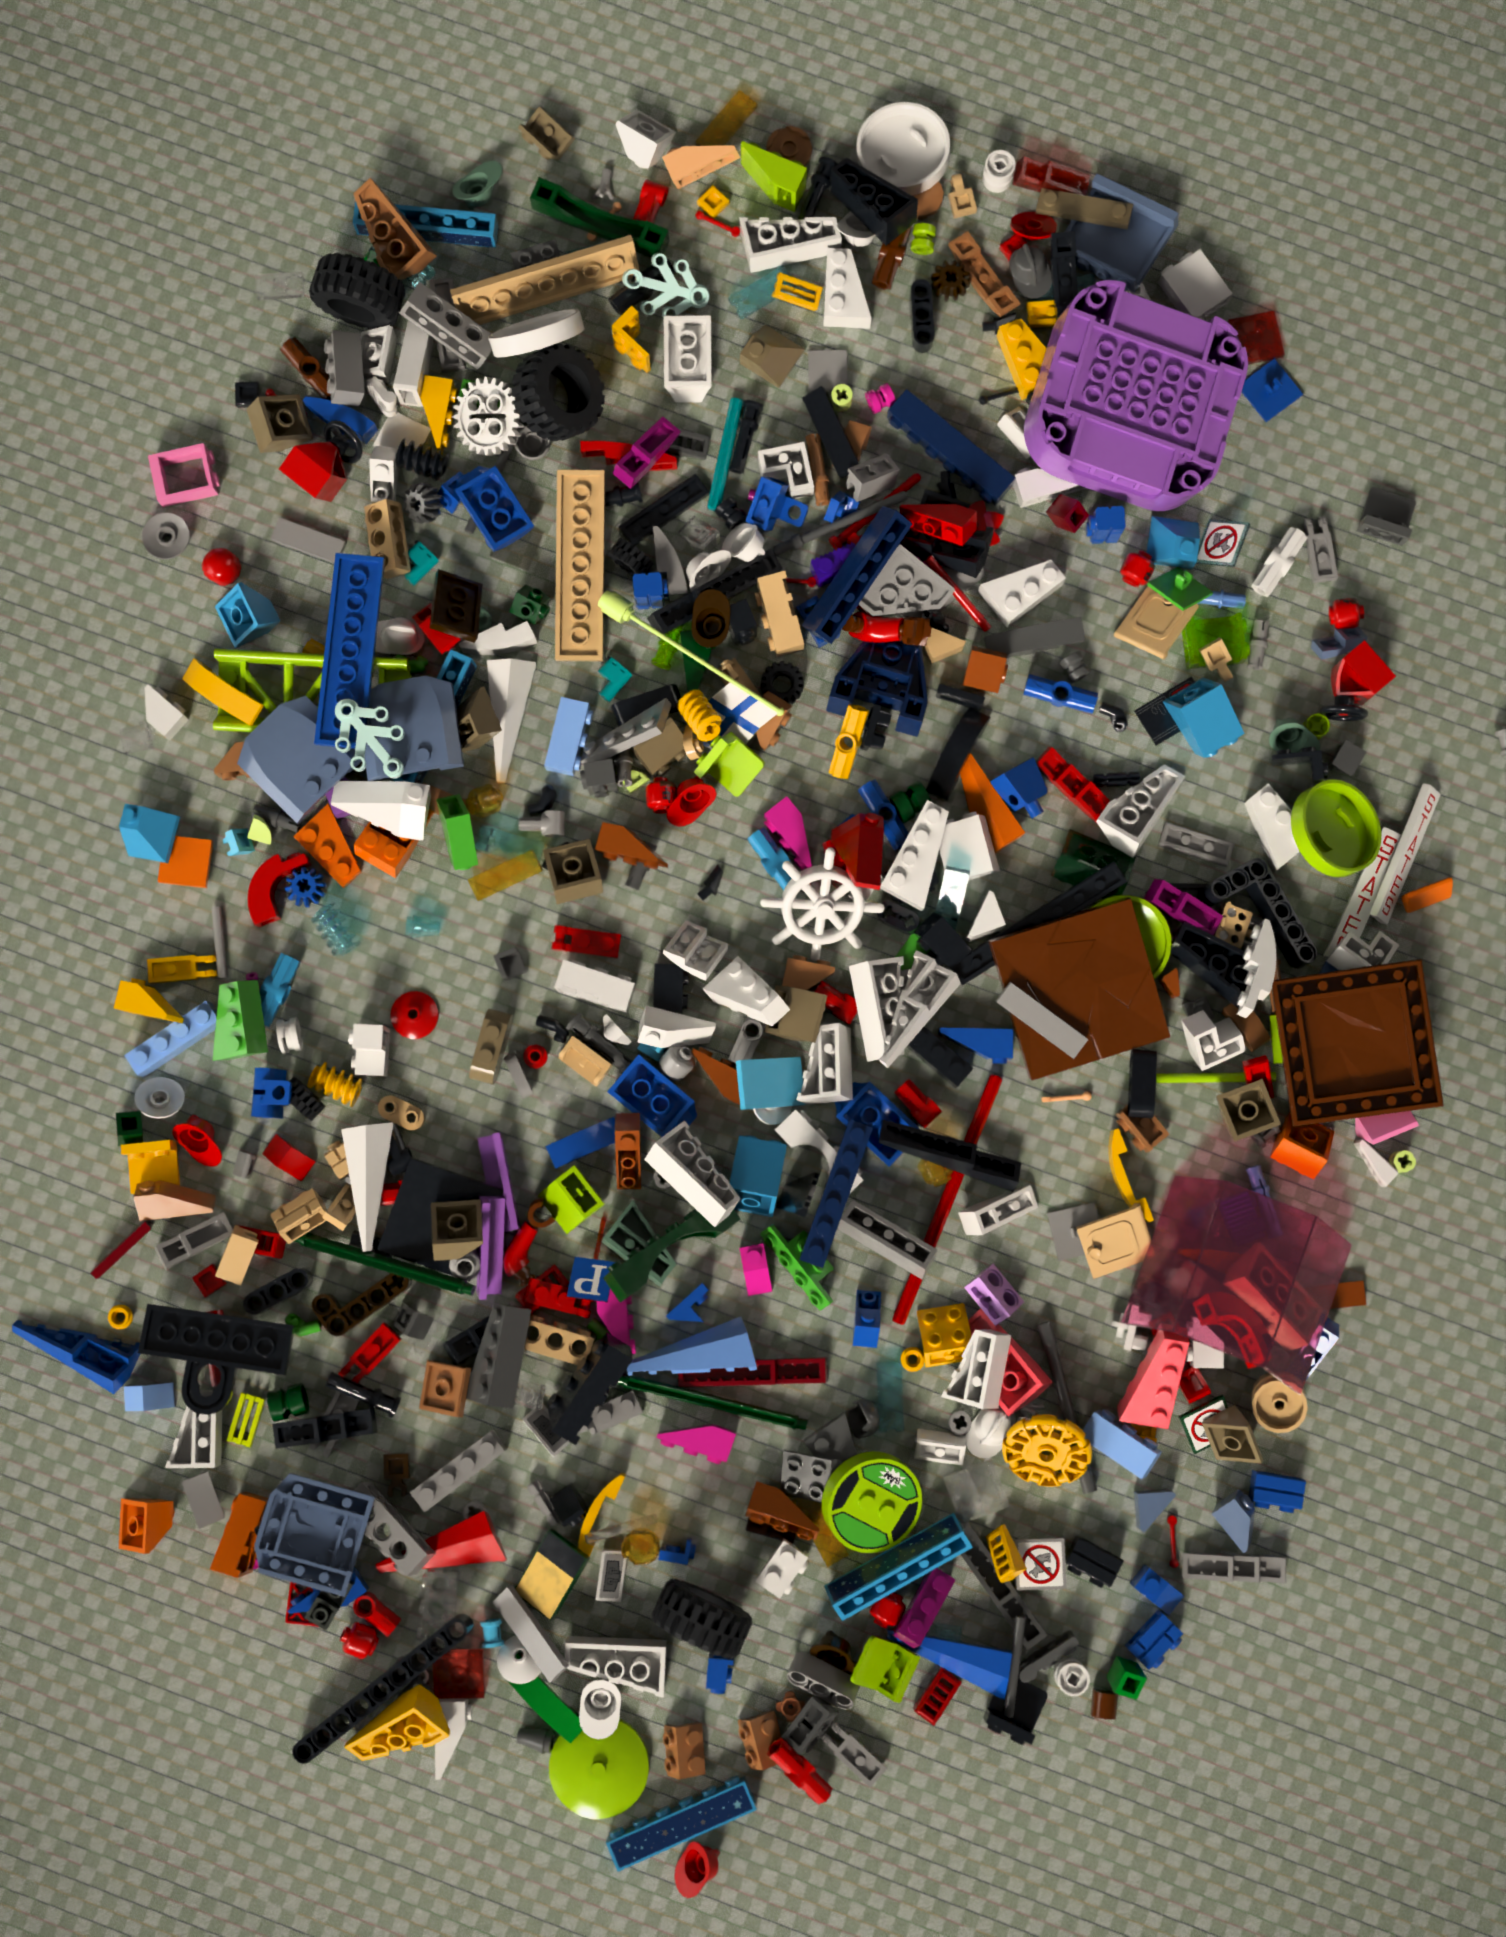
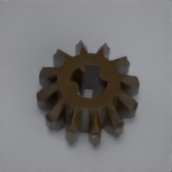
[931,260,970,301]

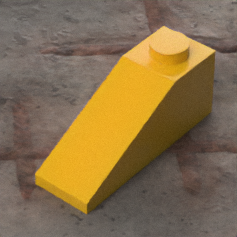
[113,978,184,1023]

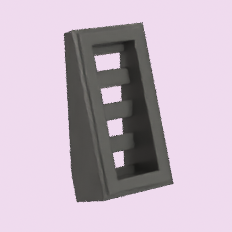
[665,428,710,460]

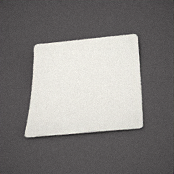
[373,412,431,449]

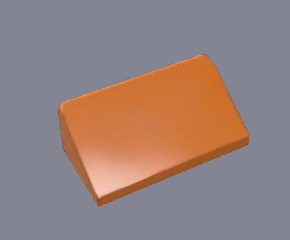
[1401,877,1453,913]

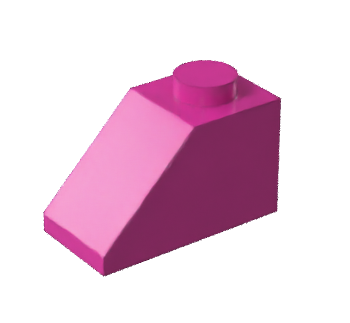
[739,1243,772,1296]

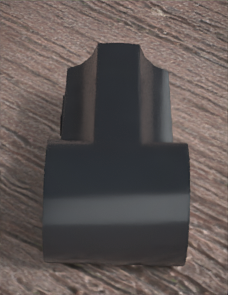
[387,1124,414,1176]

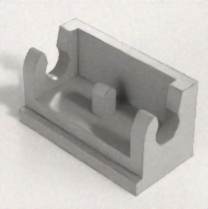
[846,453,900,502]
[182,1471,225,1529]

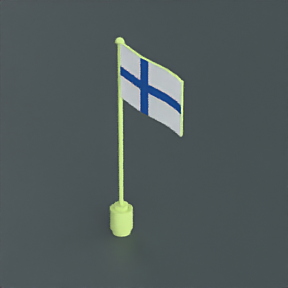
[598,590,784,750]

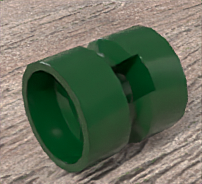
[889,780,932,824]
[267,1383,310,1422]

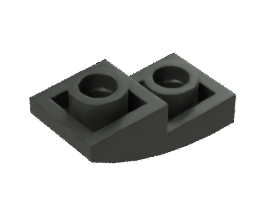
[305,1580,355,1630]

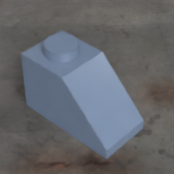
[1212,1489,1255,1553]

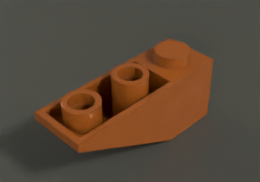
[595,822,668,870]
[692,1047,740,1106]
[615,1113,641,1189]
[745,1481,820,1540]

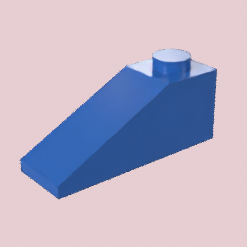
[938,1028,1013,1064]

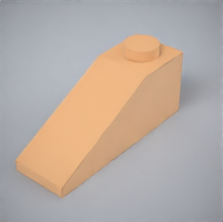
[662,145,740,189]

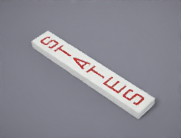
[1370,783,1441,925]
[1324,827,1402,958]

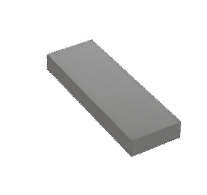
[270,517,346,564]
[1158,822,1235,867]

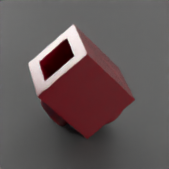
[1046,494,1089,533]

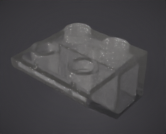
[942,1458,1010,1523]

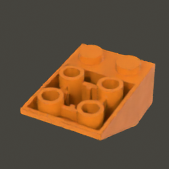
[354,809,434,879]

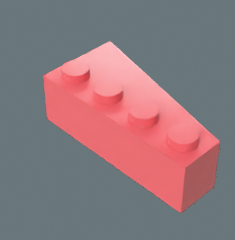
[1117,1324,1189,1429]

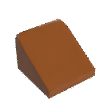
[1159,967,1180,999]

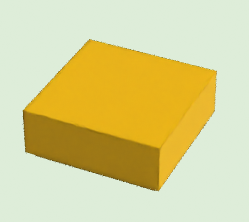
[697,185,730,219]

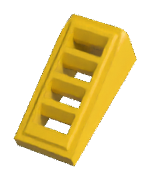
[986,1524,1027,1583]

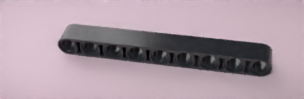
[292,1613,474,1764]

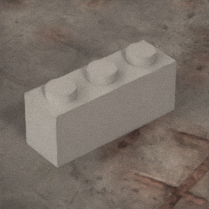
[324,330,365,407]

